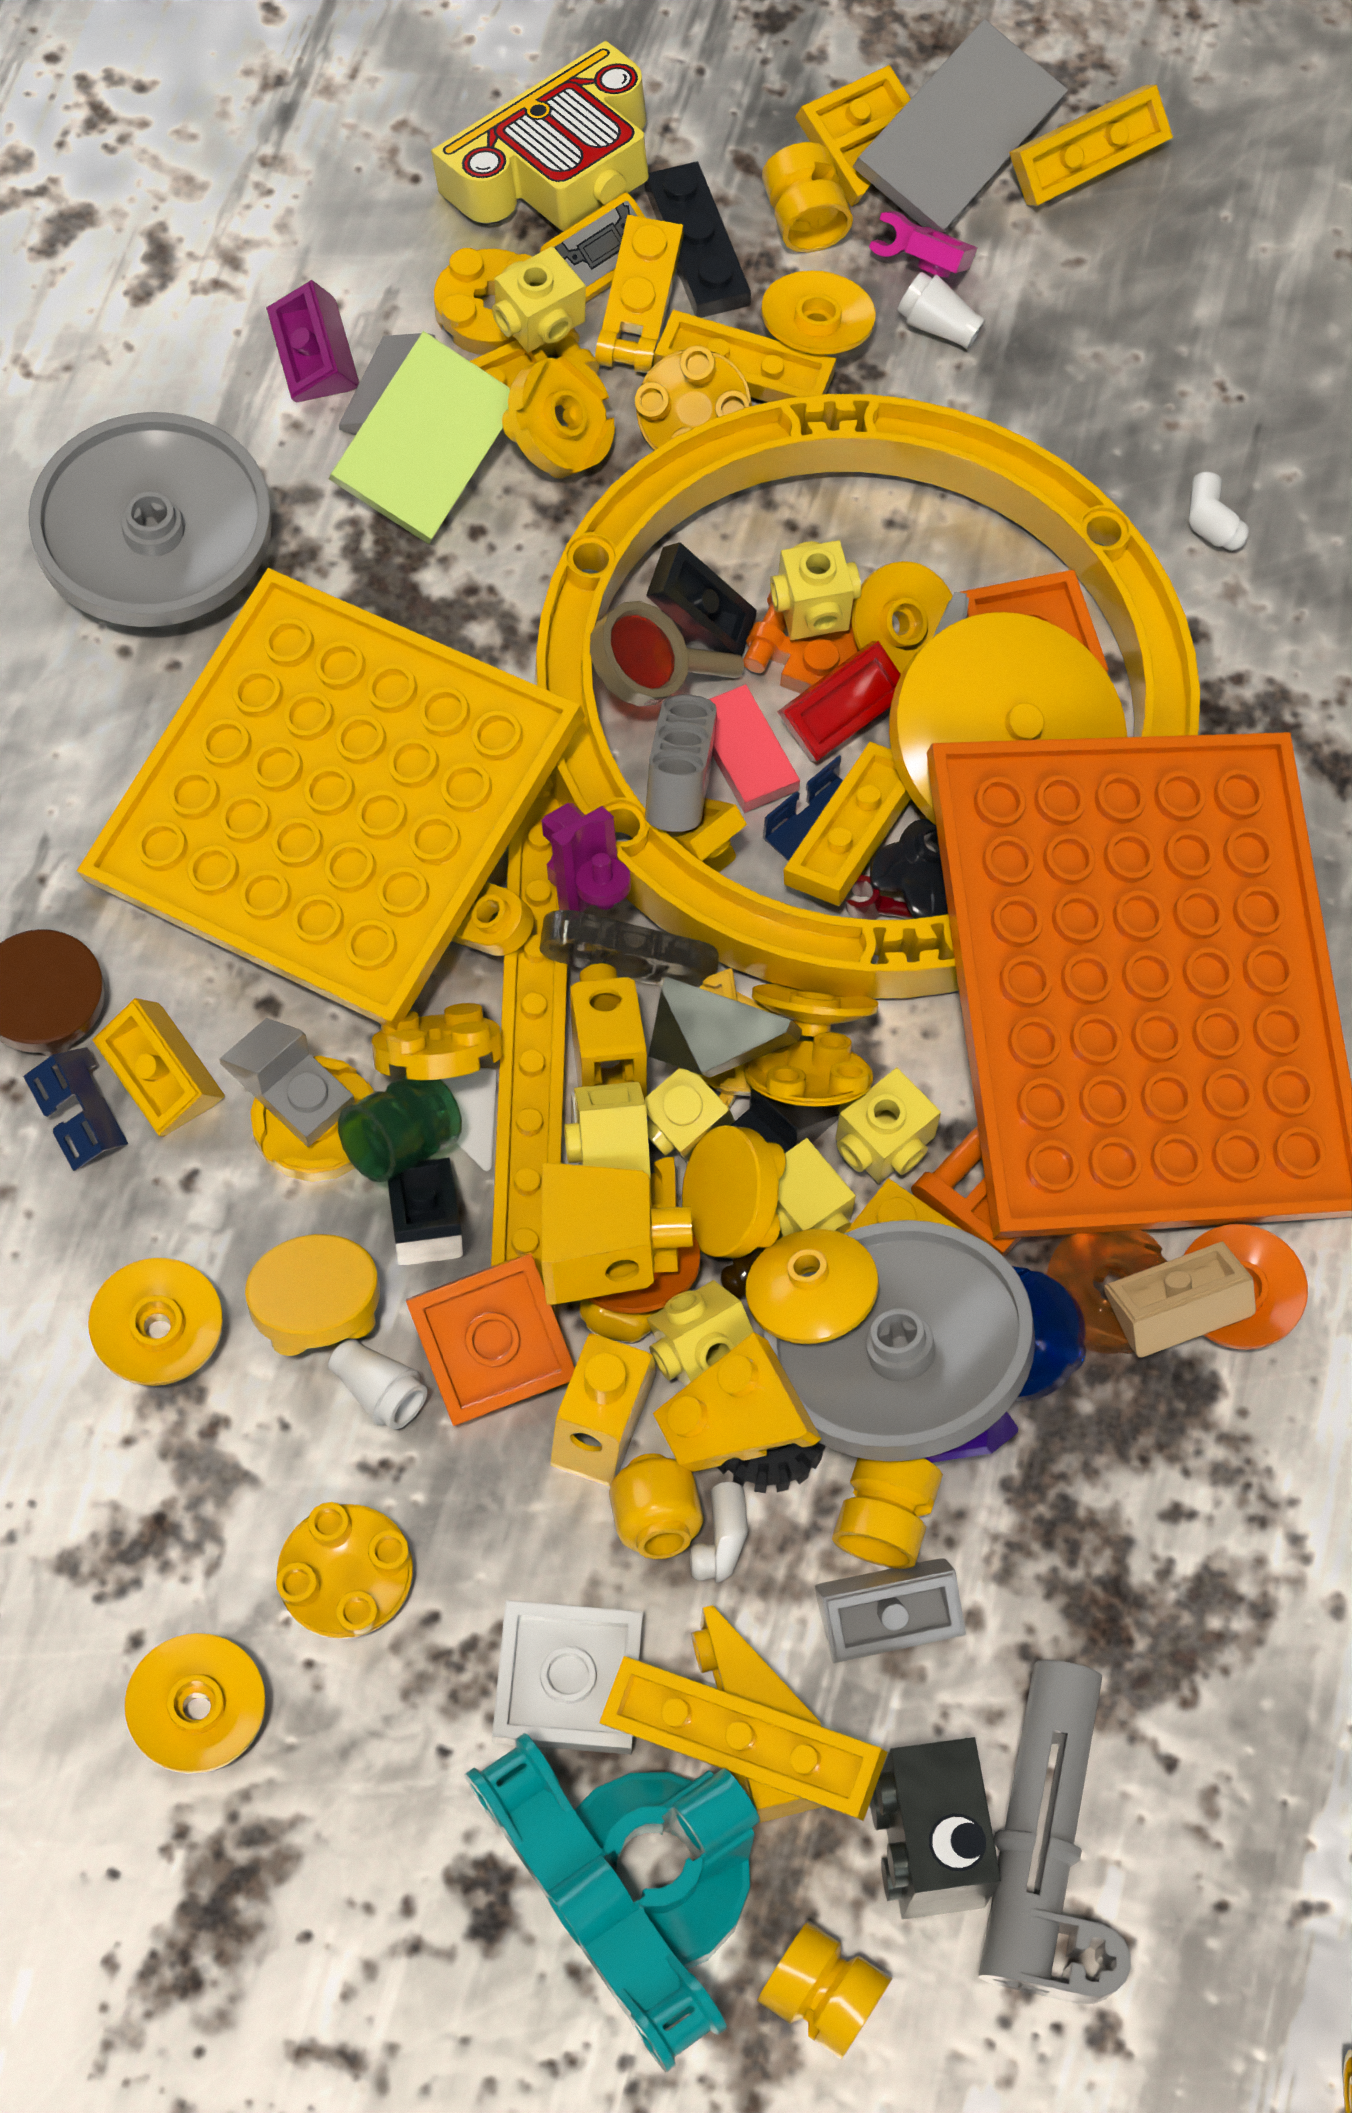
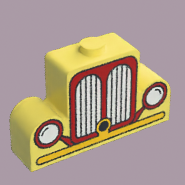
[431,41,649,231]

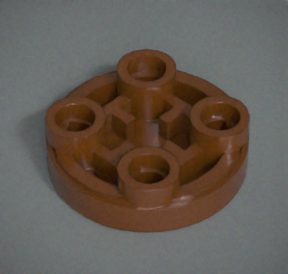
[0,929,105,1057]

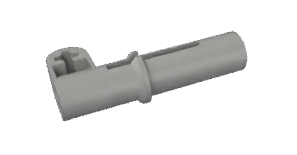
[979,1660,1131,2004]

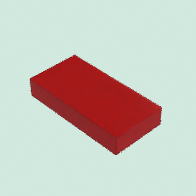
[777,641,901,762]

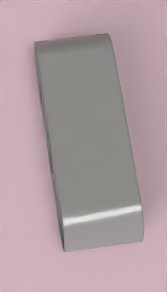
[645,694,717,832]

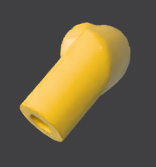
[579,1299,664,1343]

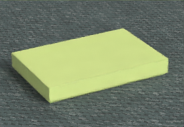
[329,331,510,544]

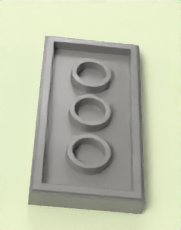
[853,19,1068,233]

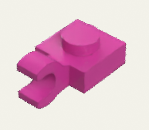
[869,211,977,278]

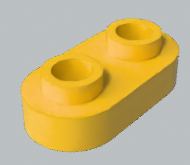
[451,882,534,956]

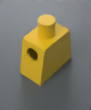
[570,963,647,1098]
[541,1163,693,1305]
[550,1333,656,1487]

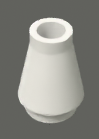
[897,272,986,349]
[328,1338,428,1429]

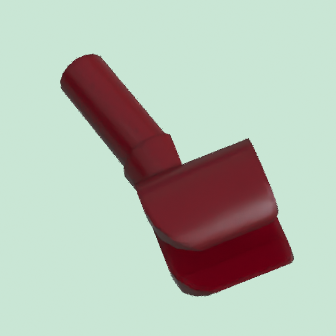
[845,875,914,920]

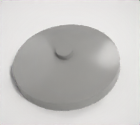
[29,412,272,627]
[764,1220,1035,1461]

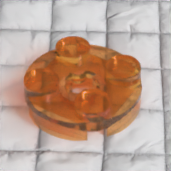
[1044,1230,1168,1354]

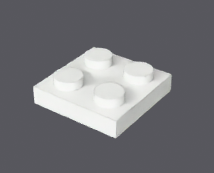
[492,1600,643,1755]

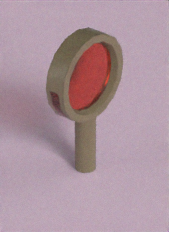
[590,601,744,707]

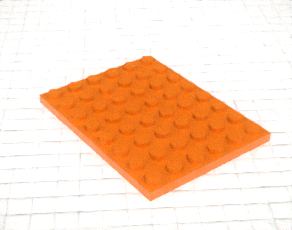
[926,732,1352,1239]

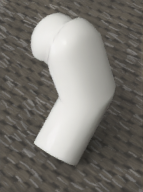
[1189,472,1249,551]
[690,1482,748,1583]

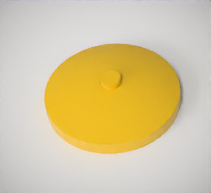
[889,612,1127,825]

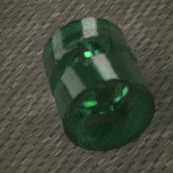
[338,1076,462,1183]

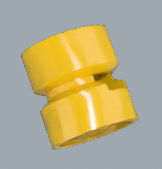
[762,142,853,253]
[832,1458,943,1569]
[757,1921,893,2060]

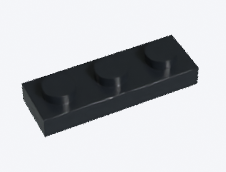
[644,161,751,318]

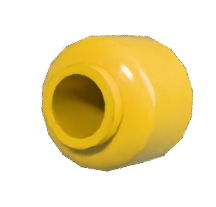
[609,1453,703,1559]

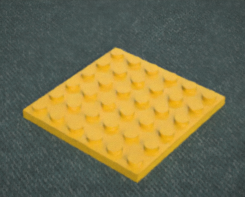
[76,568,585,1031]

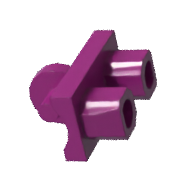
[541,803,631,925]

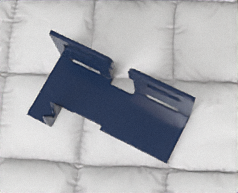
[763,755,843,861]
[23,1047,128,1171]

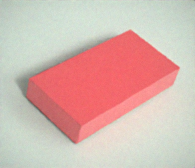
[709,684,800,813]

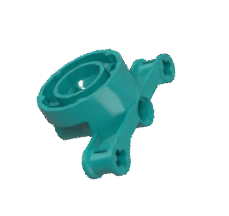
[464,1733,760,2072]

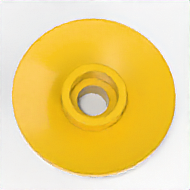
[761,270,876,354]
[852,561,953,674]
[751,984,879,1037]
[746,1229,879,1344]
[88,1258,223,1386]
[125,1633,266,1773]

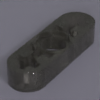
[539,910,719,988]

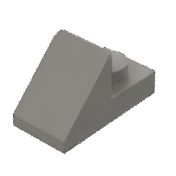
[219,1018,355,1147]

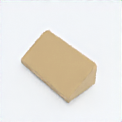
[1104,1241,1256,1357]

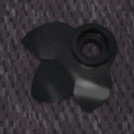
[870,819,948,919]

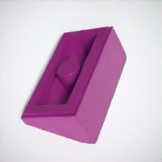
[266,280,360,403]

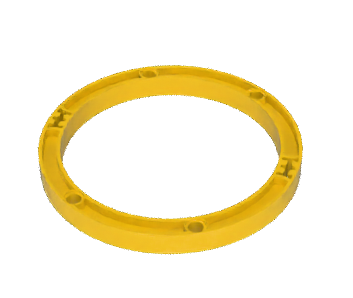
[534,394,1200,998]

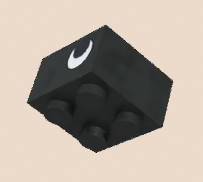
[870,1737,1001,1920]

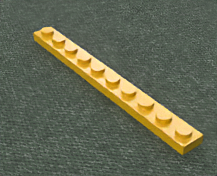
[491,775,569,1312]

